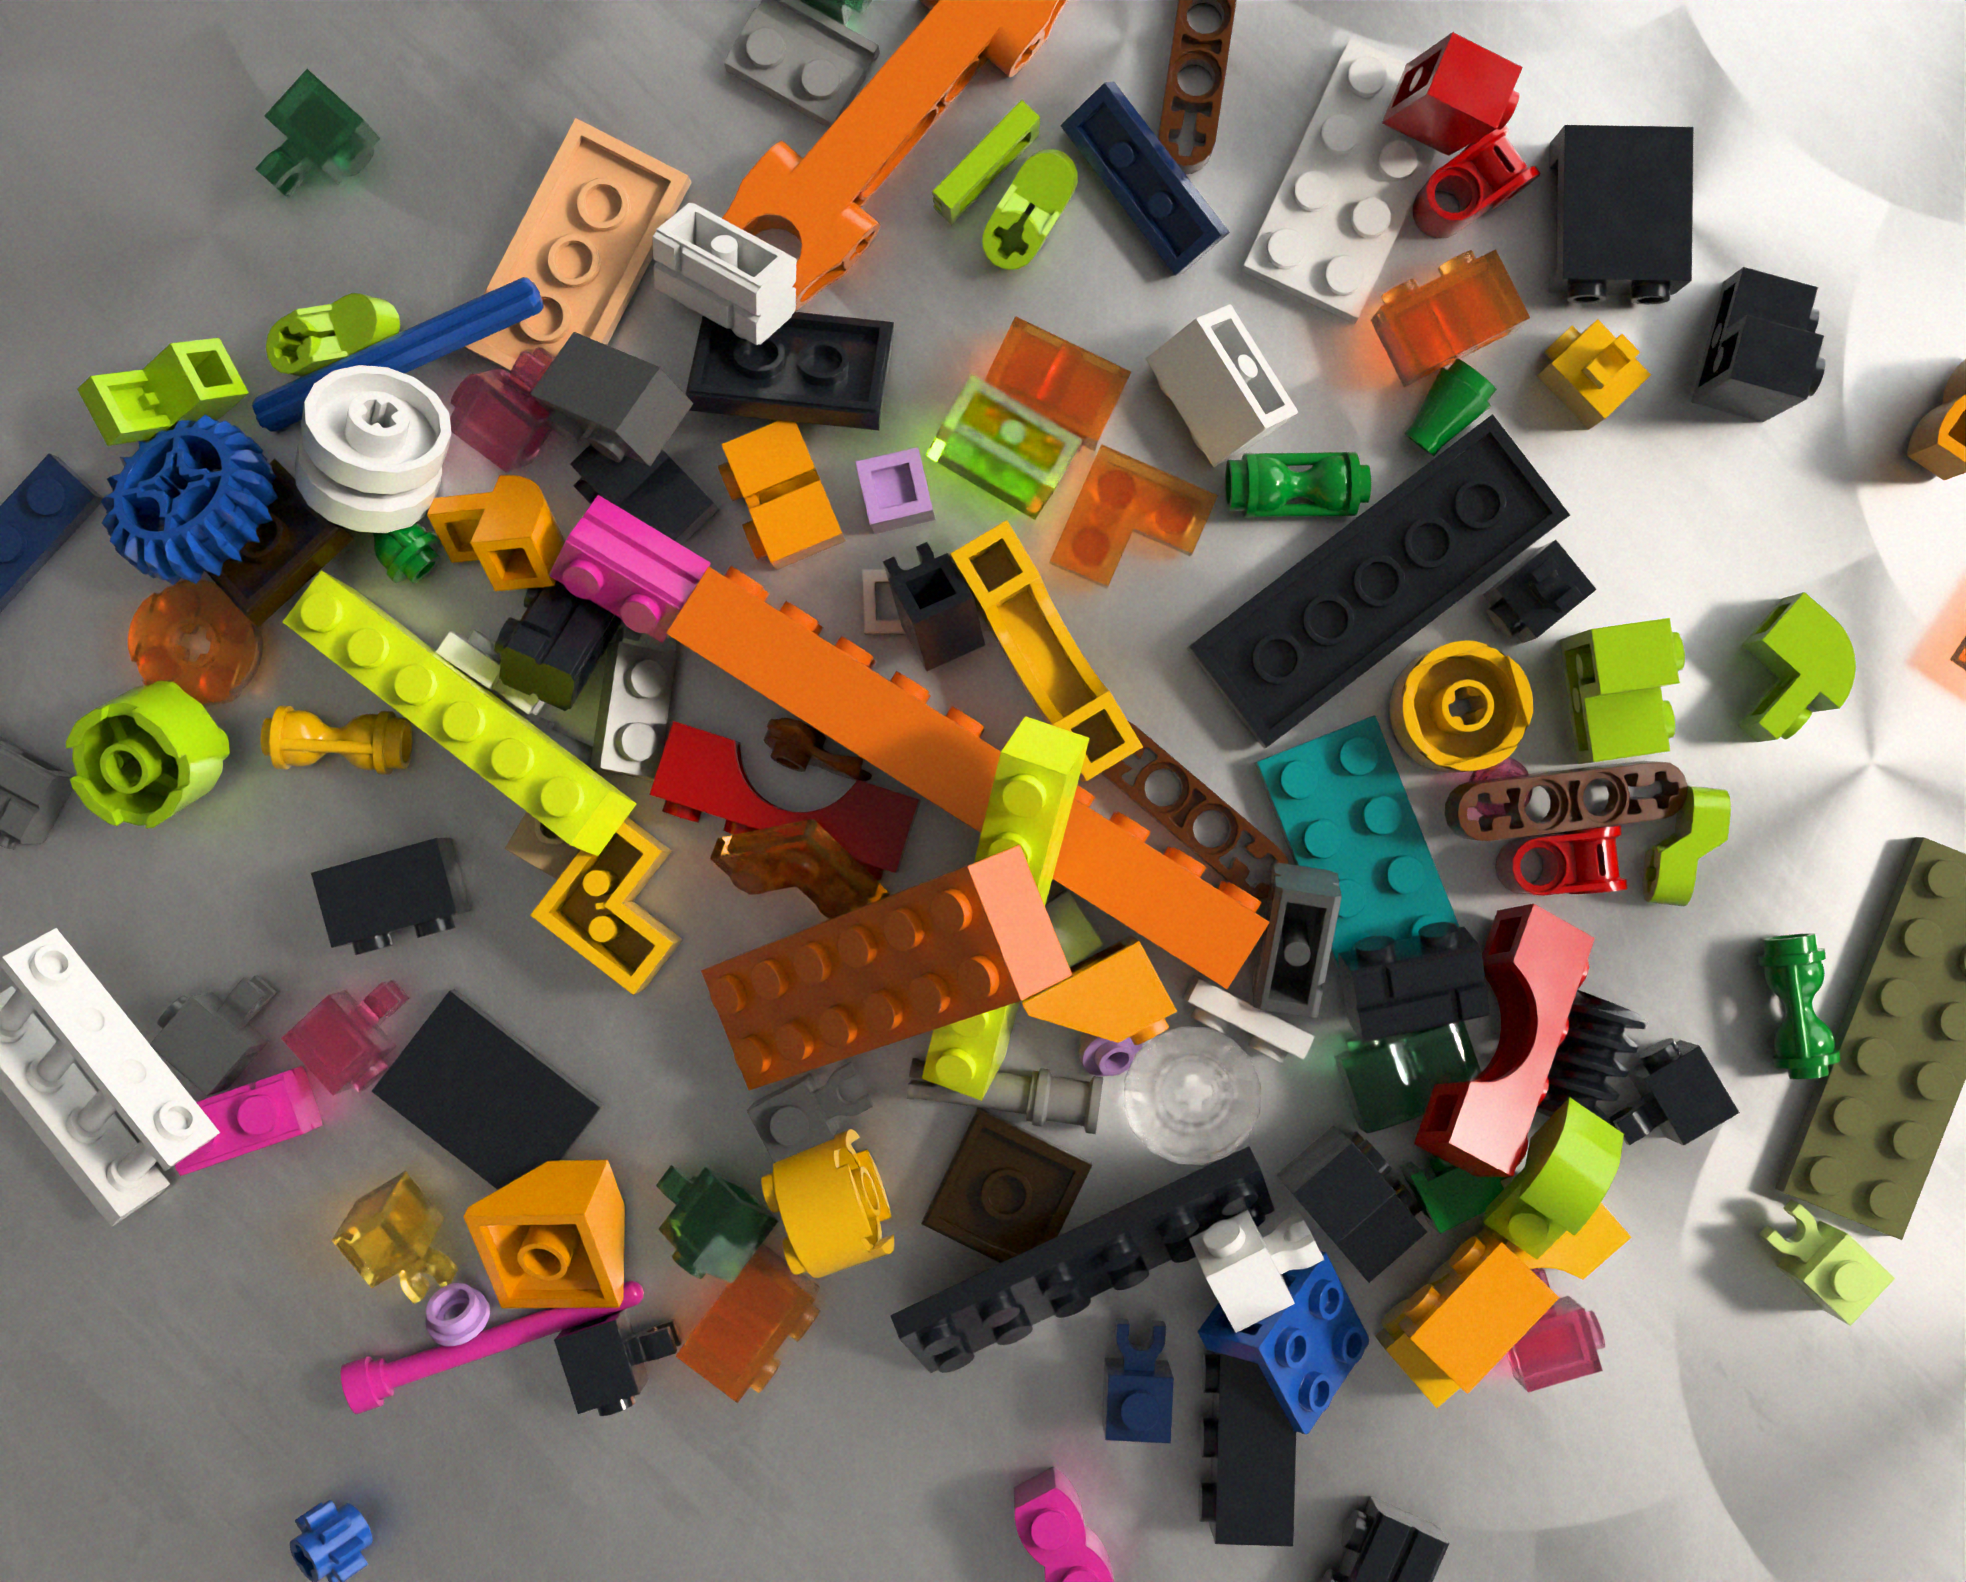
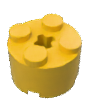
[1389,640,1533,773]
[761,1129,895,1278]

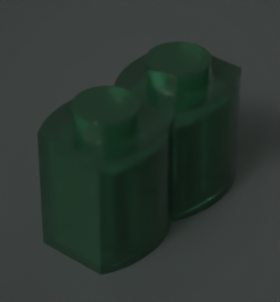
[1334,1021,1481,1134]

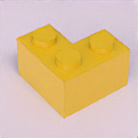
[530,816,683,995]

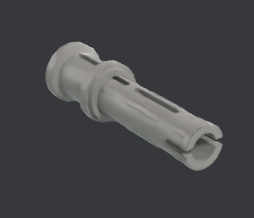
[907,1058,1103,1134]

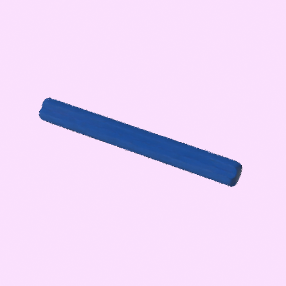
[252,277,544,432]

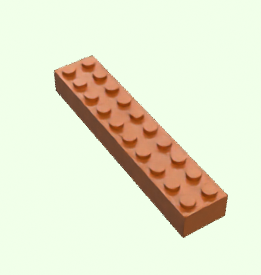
[666,566,1270,989]

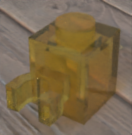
[331,1171,458,1304]

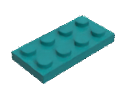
[1254,715,1460,987]

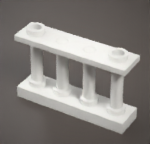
[0,928,220,1227]

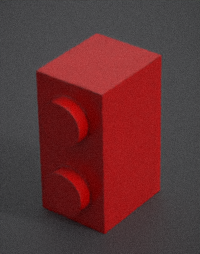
[1382,32,1523,156]

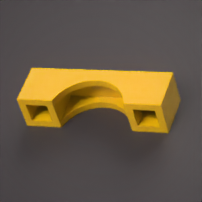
[950,520,1143,782]
[1375,1203,1632,1408]

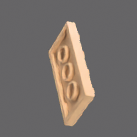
[463,118,692,385]

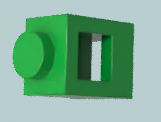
[1400,1154,1508,1234]

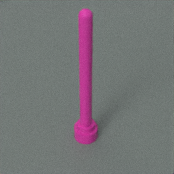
[340,1281,644,1414]

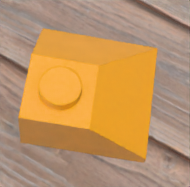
[1022,935,1177,1045]
[463,1160,625,1308]

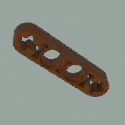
[1158,0,1237,174]
[1101,721,1289,899]
[1444,761,1688,841]

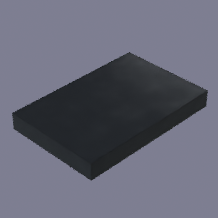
[685,312,894,431]
[371,989,604,1190]

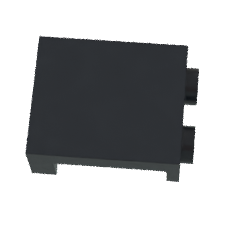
[1549,125,1694,305]

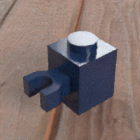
[1102,1319,1174,1443]

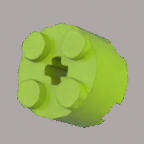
[66,681,230,829]

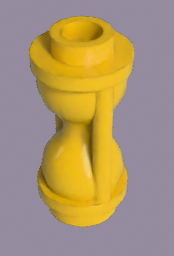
[260,705,413,775]

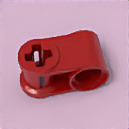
[1413,125,1541,238]
[1495,825,1627,896]

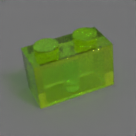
[925,374,1083,520]

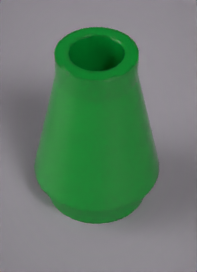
[1404,358,1497,457]

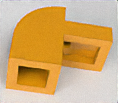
[427,475,565,591]

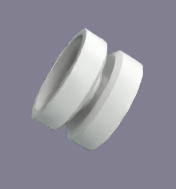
[295,365,451,533]

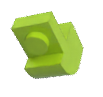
[77,338,249,446]
[1738,592,1856,742]
[1483,1097,1624,1260]

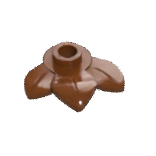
[763,718,872,781]

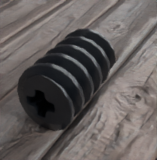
[1536,990,1648,1123]

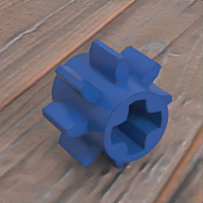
[290,1500,373,1582]

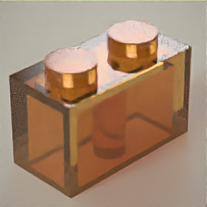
[1370,249,1530,387]
[982,316,1131,453]
[676,1241,821,1403]

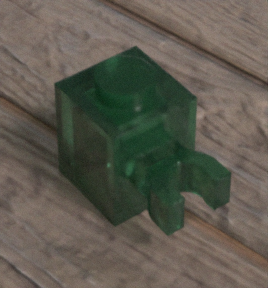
[255,69,380,199]
[656,1165,779,1283]

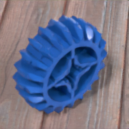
[100,414,278,585]

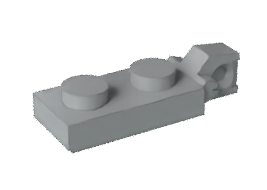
[590,627,677,780]

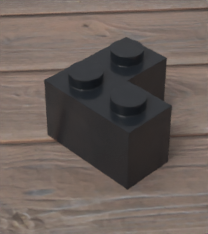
[1691,267,1825,422]
[1276,1126,1428,1283]

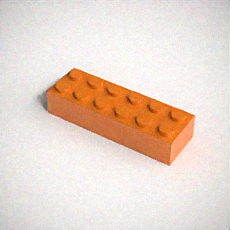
[701,845,1072,1090]

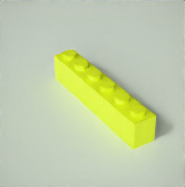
[283,570,637,856]
[921,716,1090,1101]

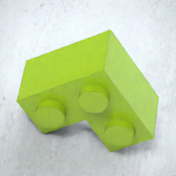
[1559,618,1685,764]

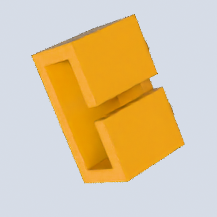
[718,420,846,570]
[1398,1231,1560,1394]

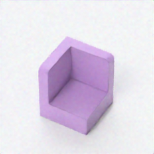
[855,447,935,534]

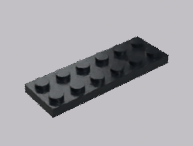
[1187,414,1570,749]
[890,1146,1275,1374]

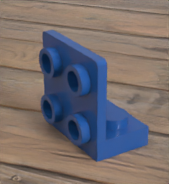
[1197,1251,1369,1435]

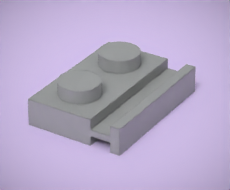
[723,0,880,128]

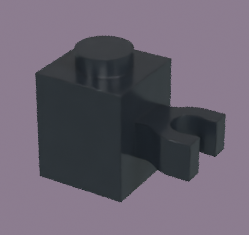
[1483,540,1597,643]
[883,542,985,671]
[1607,1038,1740,1146]
[554,1309,682,1416]

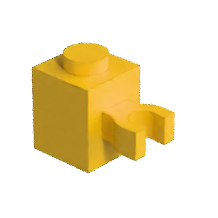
[1537,319,1651,430]

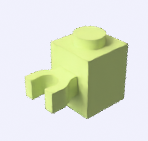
[1758,1199,1895,1326]

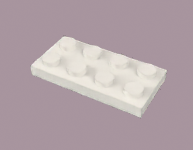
[1241,37,1437,324]

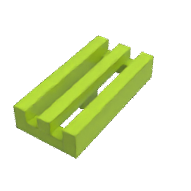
[932,100,1040,226]

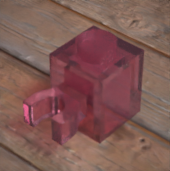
[450,347,555,472]
[281,979,410,1096]
[1506,1268,1605,1392]

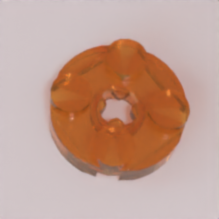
[128,580,263,708]

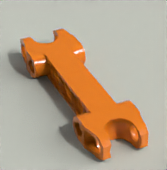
[722,0,1068,312]

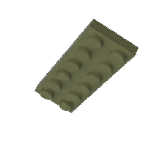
[1775,837,1966,1240]

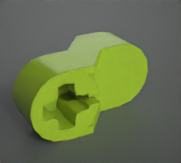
[982,149,1078,270]
[266,293,400,377]
[1642,785,1731,907]

